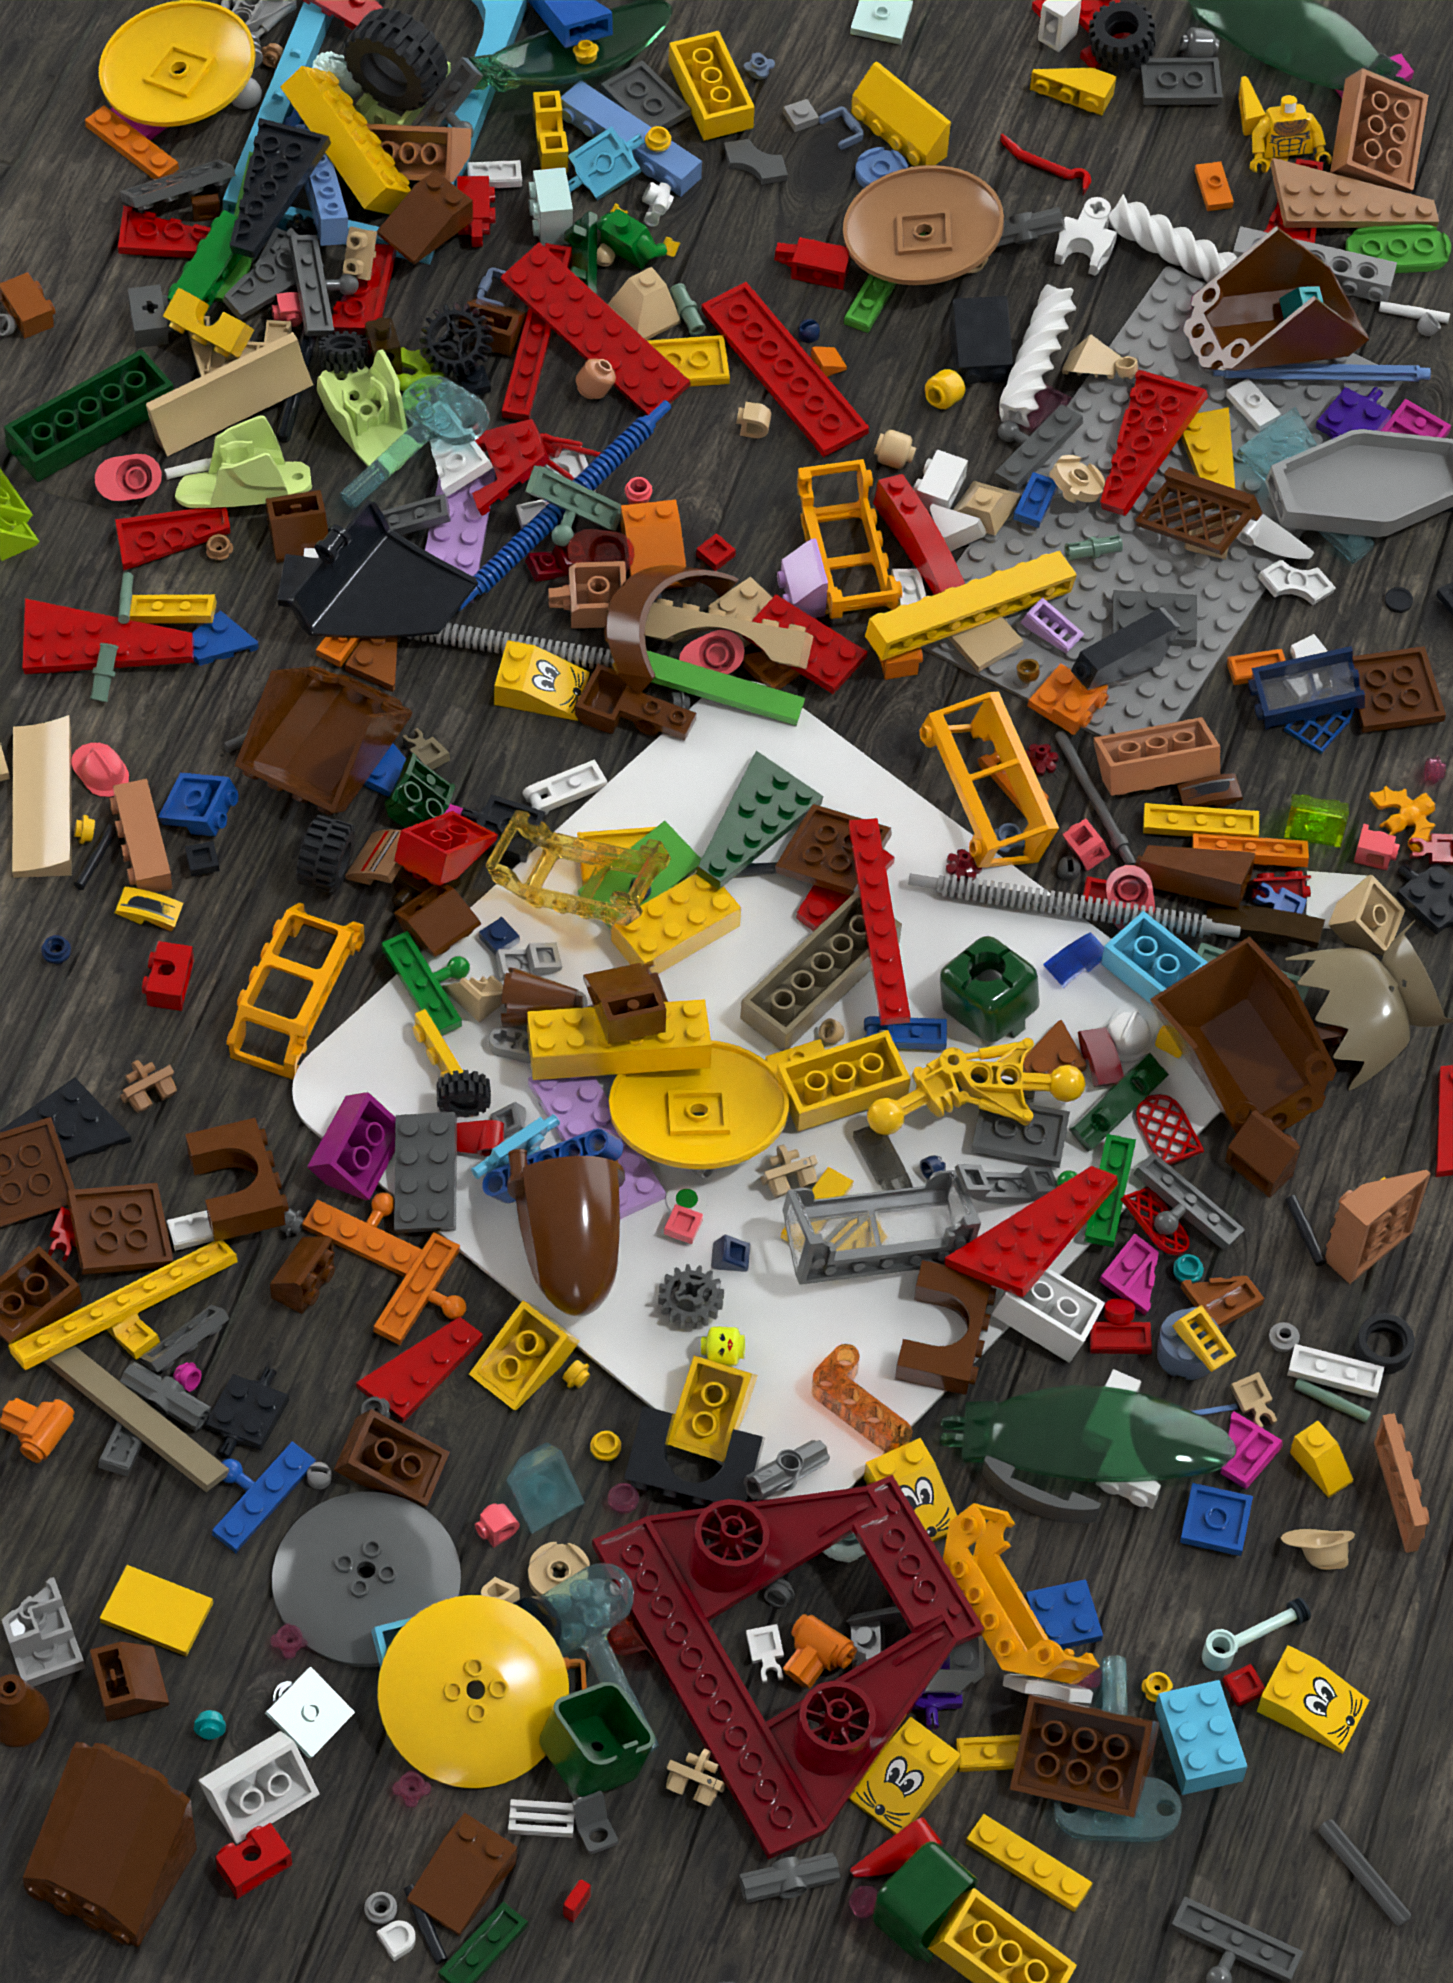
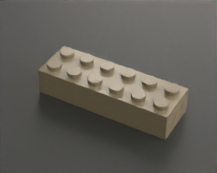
[740,890,902,1051]

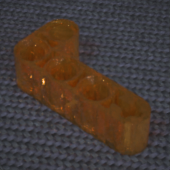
[811,1344,912,1453]

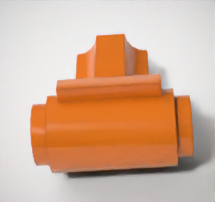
[0,1398,75,1463]
[783,1614,857,1689]

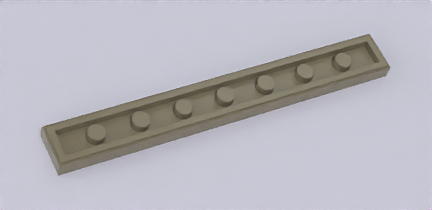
[43,1346,229,1492]

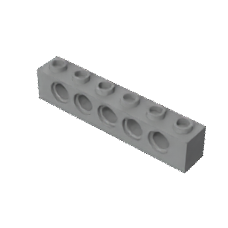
[1233,226,1397,302]

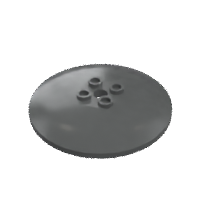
[272,1492,461,1667]

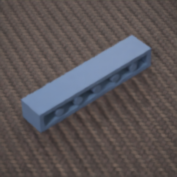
[561,80,702,197]

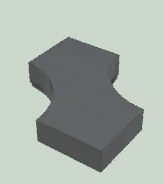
[724,139,788,185]

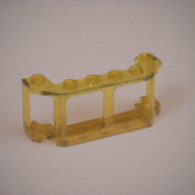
[485,810,671,926]

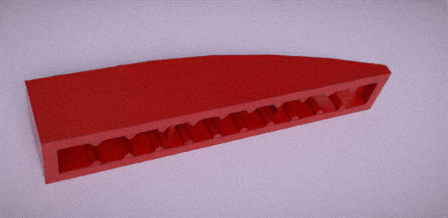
[873,474,965,595]

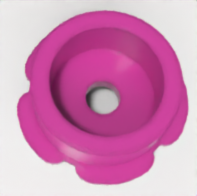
[173,1362,202,1392]

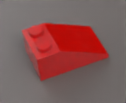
[394,811,498,885]

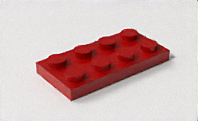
[742,595,867,694]

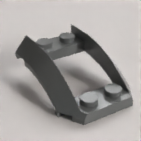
[846,1606,985,1696]

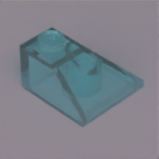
[506,1442,585,1534]

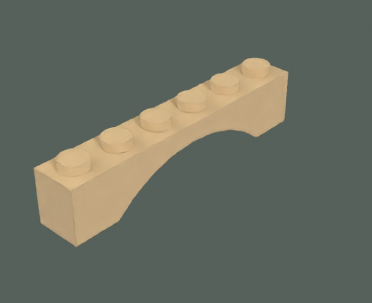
[645,598,813,669]

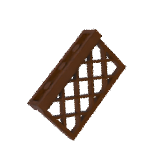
[1134,467,1263,555]

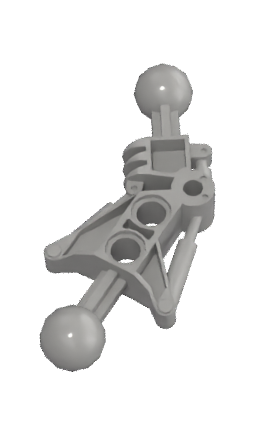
[221,0,297,110]

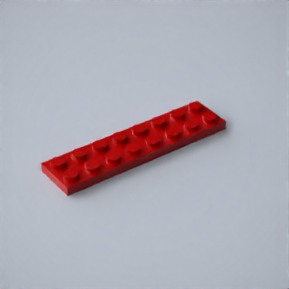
[500,242,691,416]
[701,282,869,457]

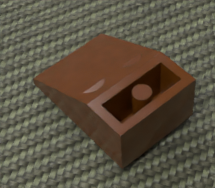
[583,963,666,1044]

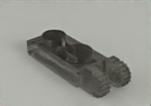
[853,1126,913,1191]

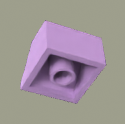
[777,538,828,618]

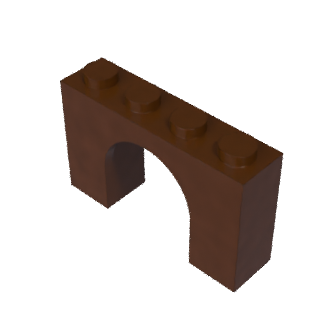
[185,1118,289,1242]
[895,1260,997,1395]

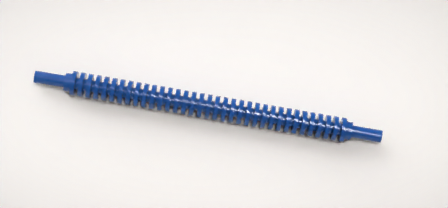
[458,400,672,611]

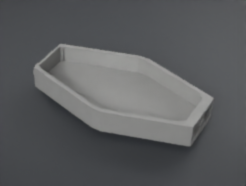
[1265,429,1453,537]

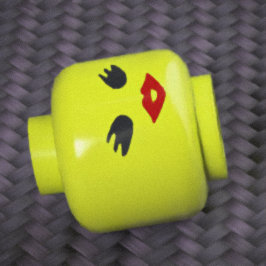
[701,1326,745,1367]

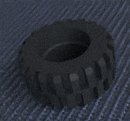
[344,8,448,111]

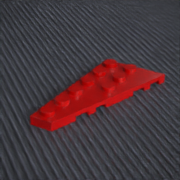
[1100,369,1208,516]
[23,598,194,674]
[945,1166,1118,1298]

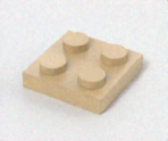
[708,577,773,647]

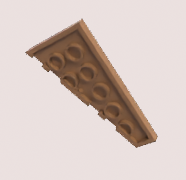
[1270,158,1439,228]

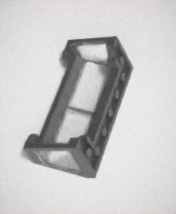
[782,1170,981,1285]

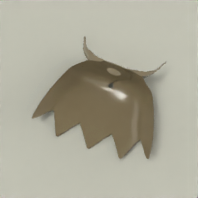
[1285,920,1453,1091]

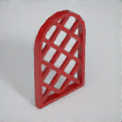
[1136,1094,1204,1165]
[1121,1187,1190,1256]

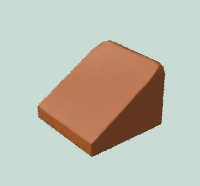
[811,346,847,377]

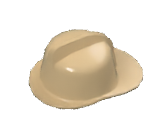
[1281,1529,1355,1570]

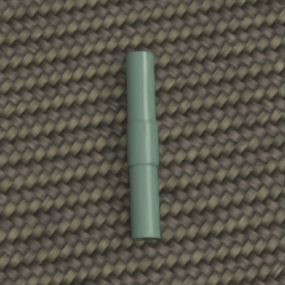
[118,572,133,624]
[1294,1378,1371,1423]

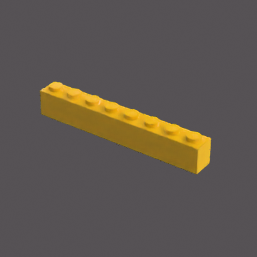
[865,550,1077,661]

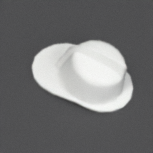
[1106,1003,1158,1062]

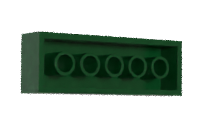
[4,349,174,482]

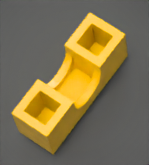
[533,91,568,173]
[163,288,254,358]

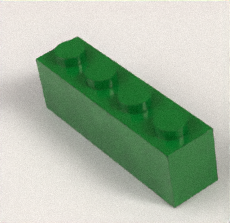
[167,210,243,314]

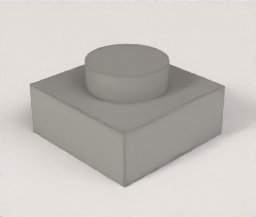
[783,99,819,132]

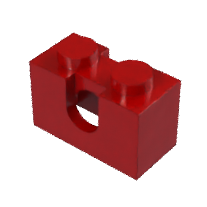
[142,941,194,1011]
[215,1823,292,1899]

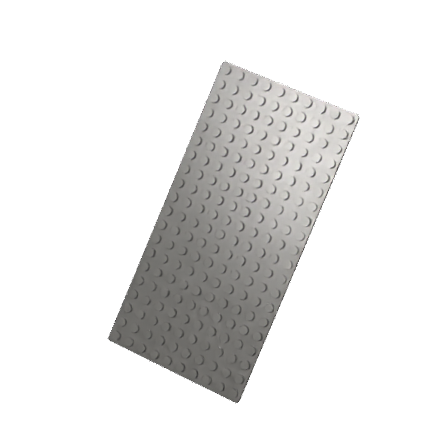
[921,266,1403,737]

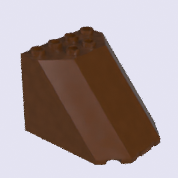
[1183,226,1370,371]
[234,666,413,815]
[1150,937,1337,1134]
[23,1742,197,1947]

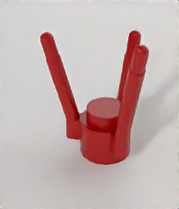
[540,433,601,481]

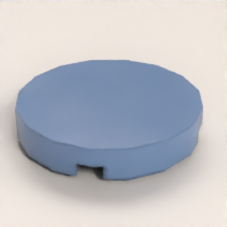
[855,147,908,188]

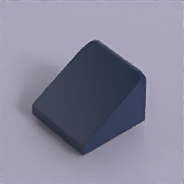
[711,1234,750,1272]

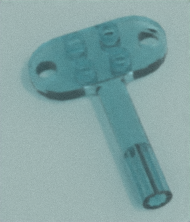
[339,375,490,509]
[540,1563,660,1753]
[1053,1656,1182,1842]

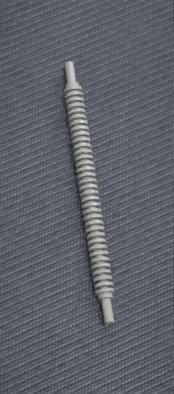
[407,623,614,669]
[908,873,1241,938]

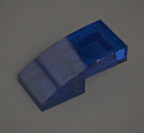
[1043,932,1104,988]

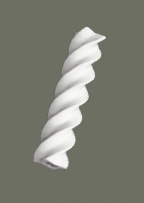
[1108,194,1237,283]
[999,284,1076,427]

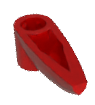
[457,1120,504,1157]
[850,1817,943,1877]

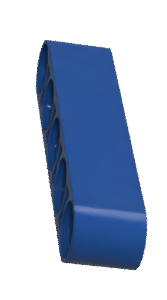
[482,1128,623,1204]

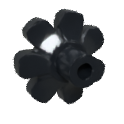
[286,213,318,237]

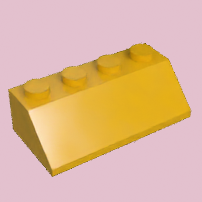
[851,61,951,166]

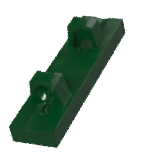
[564,211,597,293]
[1069,1053,1169,1151]

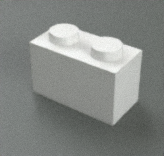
[1038,0,1082,52]
[913,450,968,512]

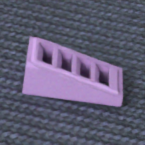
[1020,597,1084,654]

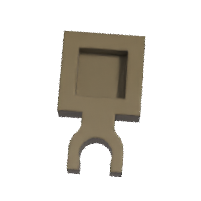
[402,728,450,770]

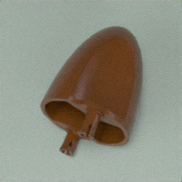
[507,1144,625,1317]

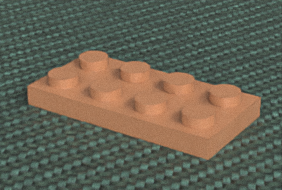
[1374,1413,1430,1553]

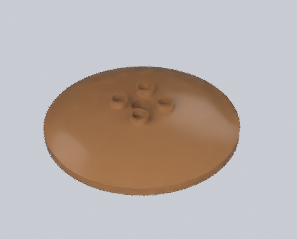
[843,165,1004,285]

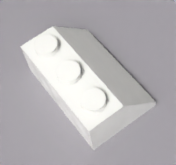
[991,1268,1105,1363]
[198,1731,319,1844]

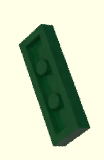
[438,1901,528,1983]

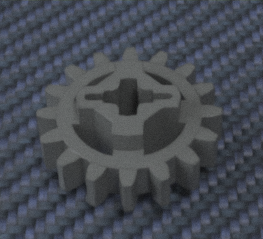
[658,1264,724,1329]

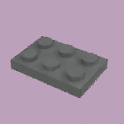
[1140,57,1223,105]
[601,60,691,129]
[1112,590,1197,647]
[971,1103,1070,1168]

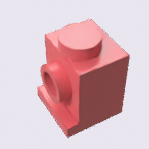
[1062,818,1111,871]
[1354,824,1400,871]

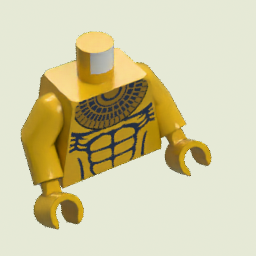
[1249,95,1332,173]

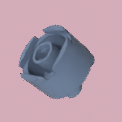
[1157,1307,1220,1380]

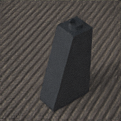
[1071,607,1180,690]

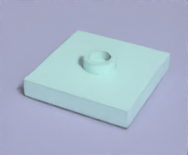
[850,0,913,45]
[265,1667,355,1758]

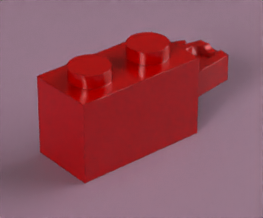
[457,176,495,247]
[774,237,851,290]

